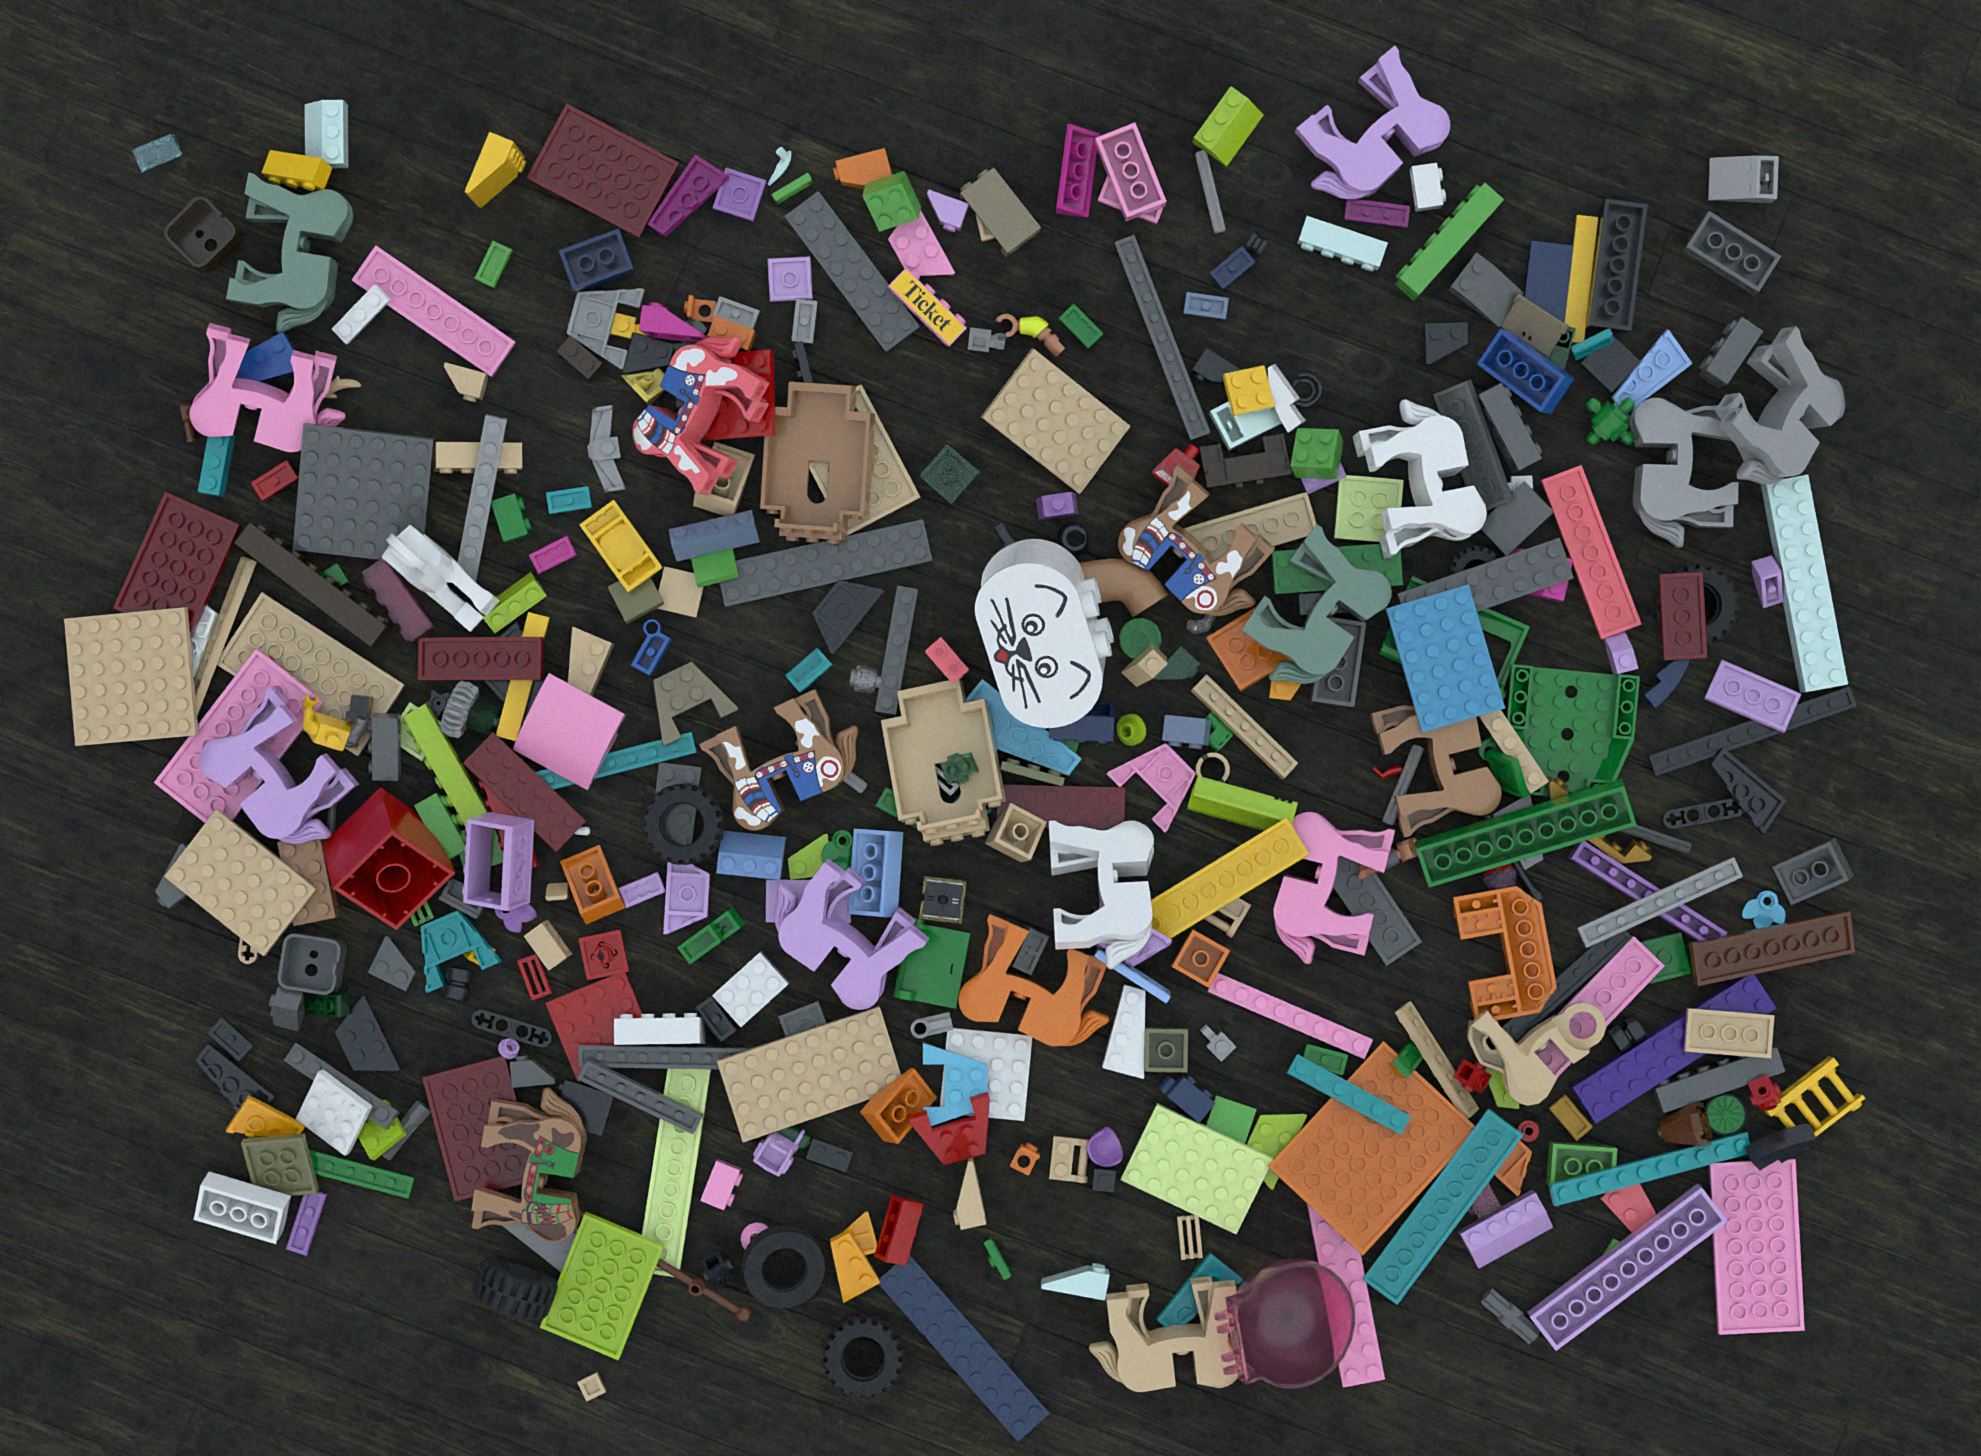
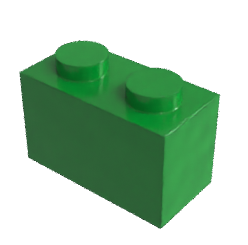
[491,493,532,543]

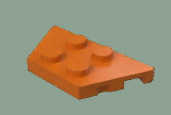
[1494,1141,1532,1196]

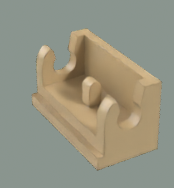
[524,920,572,971]

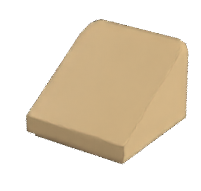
[546,882,570,901]

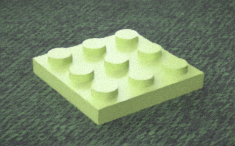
[1334,475,1403,542]

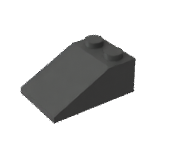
[1448,252,1524,328]
[1772,838,1854,905]

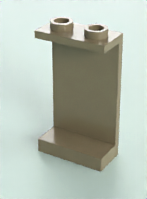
[959,168,1041,257]

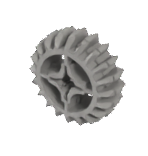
[440,681,479,738]

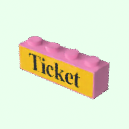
[887,268,966,347]

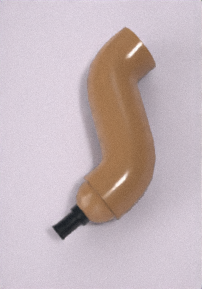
[993,522,1168,617]

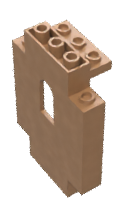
[760,382,875,544]

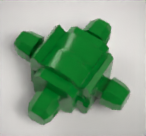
[1586,397,1635,445]

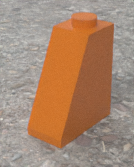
[833,148,892,189]

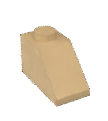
[444,362,489,402]
[1121,643,1168,687]

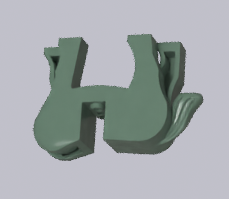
[226,173,354,333]
[1240,524,1392,684]

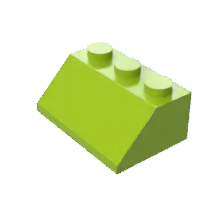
[1192,86,1264,167]

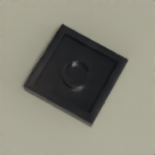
[1580,336,1640,393]

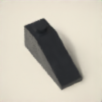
[1192,348,1240,385]

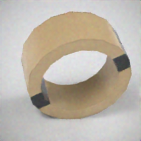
[1195,753,1230,783]

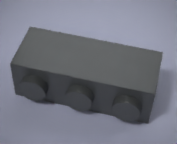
[368,713,401,781]

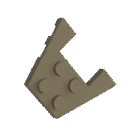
[653,662,738,747]

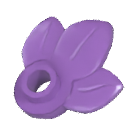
[494,904,537,932]

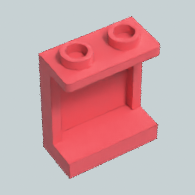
[926,637,969,683]

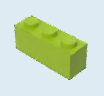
[480,572,547,633]

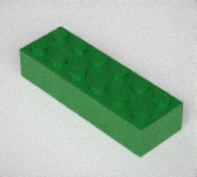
[1270,544,1403,595]

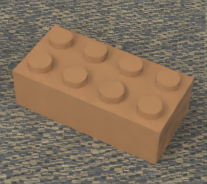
[277,839,340,926]

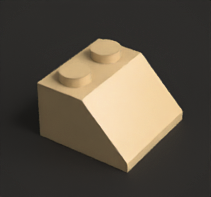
[985,803,1047,862]

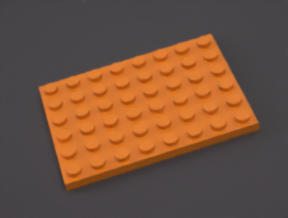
[1268,1041,1475,1255]

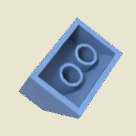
[716,831,786,880]

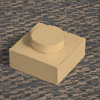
[577,1372,607,1402]

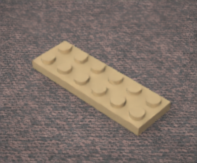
[1184,492,1316,560]

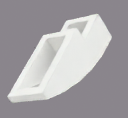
[1268,364,1306,432]

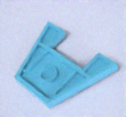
[923,1043,987,1126]

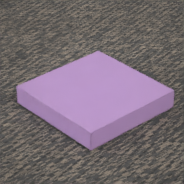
[768,257,813,302]

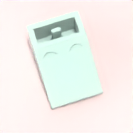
[1209,401,1282,451]

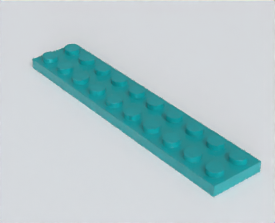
[1362,1108,1524,1305]

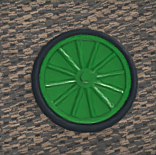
[1703,1092,1748,1137]

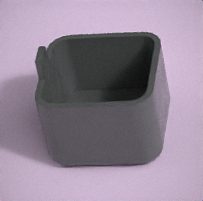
[278,932,347,995]

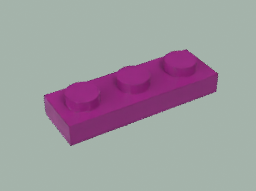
[1344,199,1410,228]

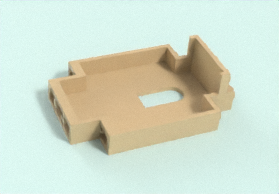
[881,679,1006,846]

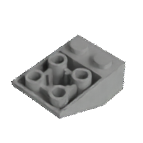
[1708,156,1779,203]

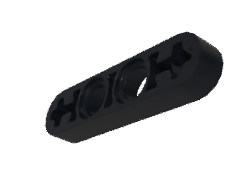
[1661,798,1743,829]
[471,1009,553,1047]

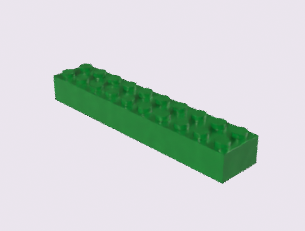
[1415,779,1637,887]

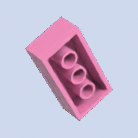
[1095,123,1167,221]

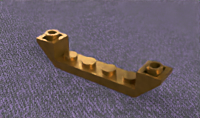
[1547,776,1652,864]

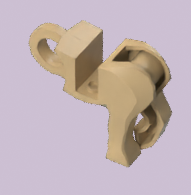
[1467,1002,1606,1106]

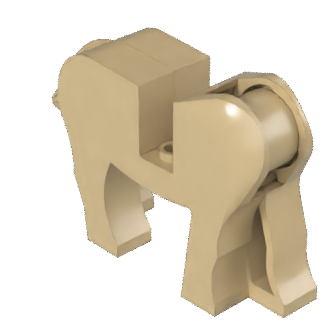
[1089,1276,1242,1392]

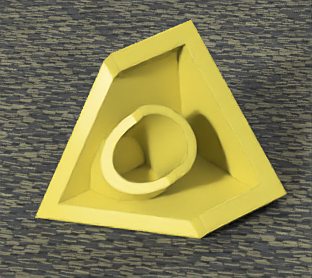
[621,368,666,405]

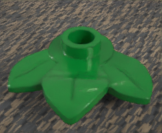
[821,830,853,871]

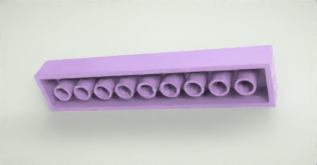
[1527,1183,1728,1351]

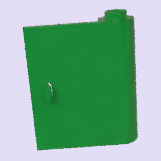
[893,918,971,1009]

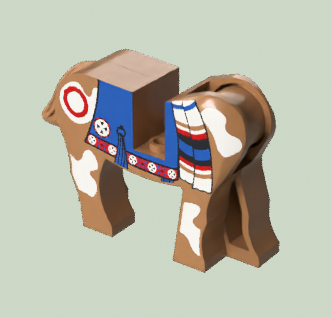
[1118,463,1275,616]
[699,689,858,830]

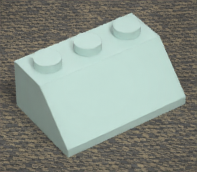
[305,100,348,168]

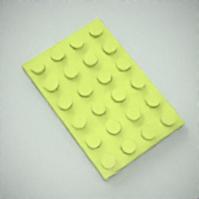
[1121,1103,1273,1234]

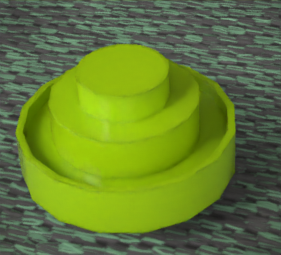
[1117,714,1146,746]

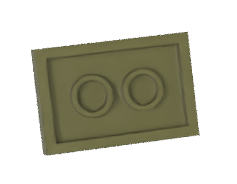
[1000,758,1065,786]

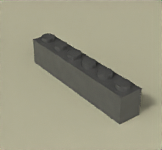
[1652,1046,1785,1113]

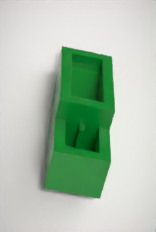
[677,908,745,965]

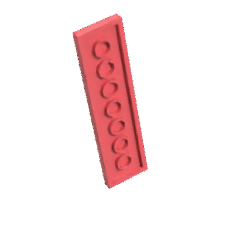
[1541,465,1641,639]

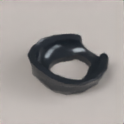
[1291,372,1322,407]
[1057,521,1089,557]

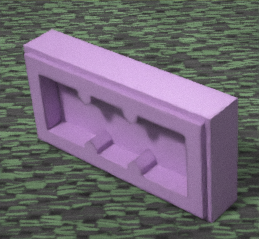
[618,872,666,908]

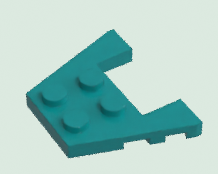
[421,910,501,993]

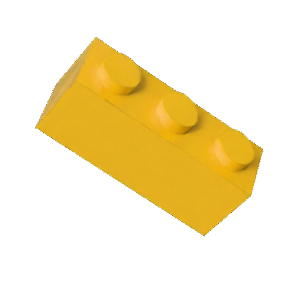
[261,150,332,191]

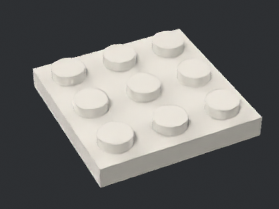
[296,1069,372,1156]

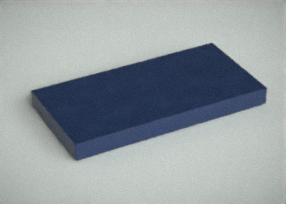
[1524,241,1574,323]

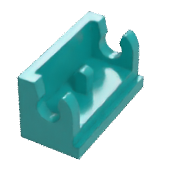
[785,648,833,693]

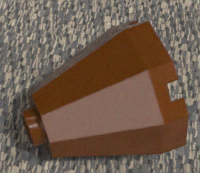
[1657,1102,1712,1147]

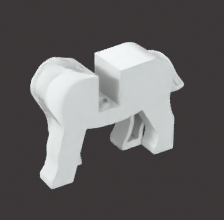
[1353,399,1487,559]
[1049,820,1154,969]

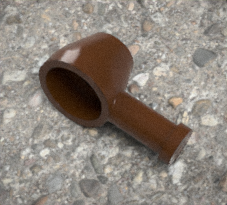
[179,402,197,443]

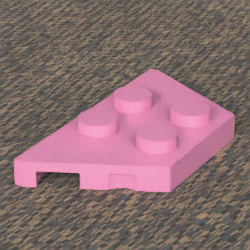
[888,210,955,276]

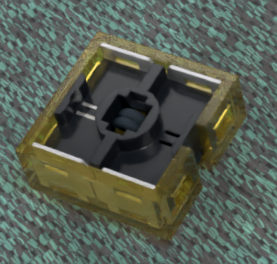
[919,876,967,924]

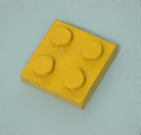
[1222,365,1275,416]

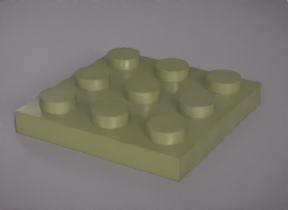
[241,1133,319,1196]

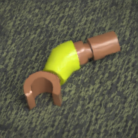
[996,314,1065,357]

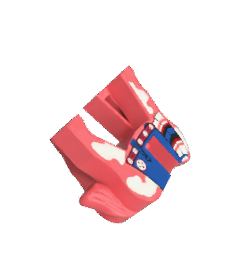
[632,336,769,495]

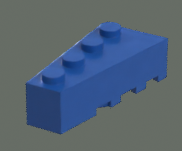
[235,332,296,384]

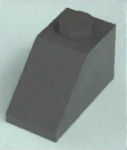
[510,1055,557,1088]

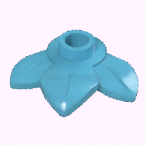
[1742,891,1785,929]

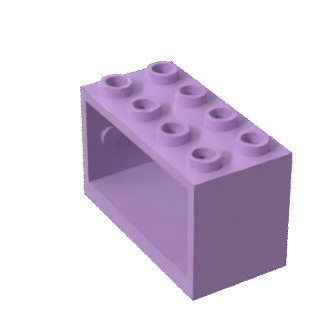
[462,812,534,911]

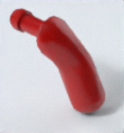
[1372,765,1403,779]

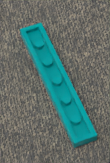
[1287,1054,1411,1135]

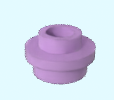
[498,1038,519,1059]

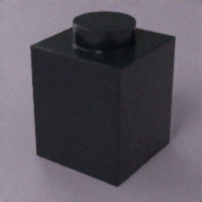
[1092,1166,1116,1192]

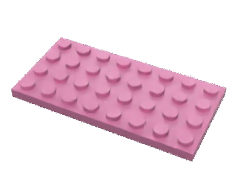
[154,649,325,823]
[1709,1158,1805,1335]

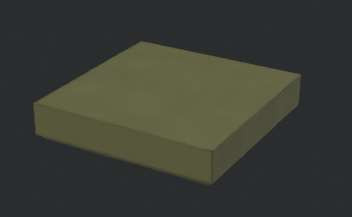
[608,577,664,624]

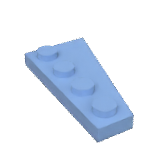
[1611,329,1693,413]

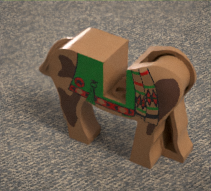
[471,1087,587,1242]

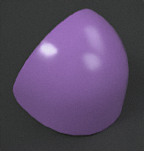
[1087,1127,1123,1167]

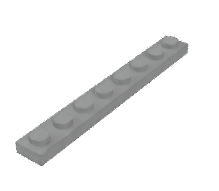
[458,414,507,582]
[1577,857,1743,948]

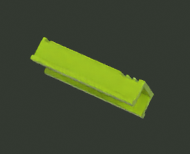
[1187,775,1298,831]

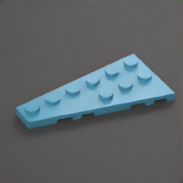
[966,679,1082,775]

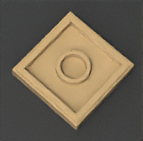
[657,566,704,618]

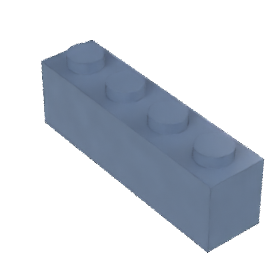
[669,510,759,561]

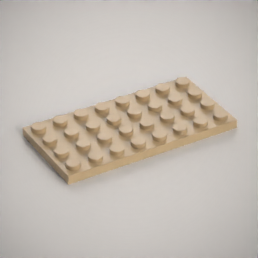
[217,592,405,756]
[716,1006,901,1142]

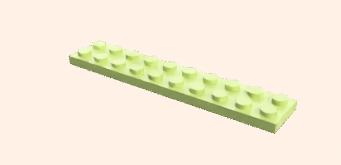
[642,1069,711,1277]

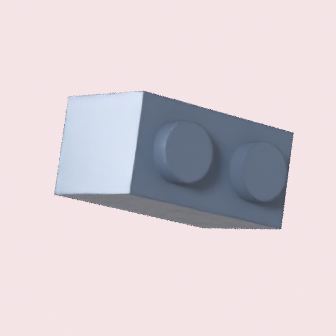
[1162,715,1211,749]

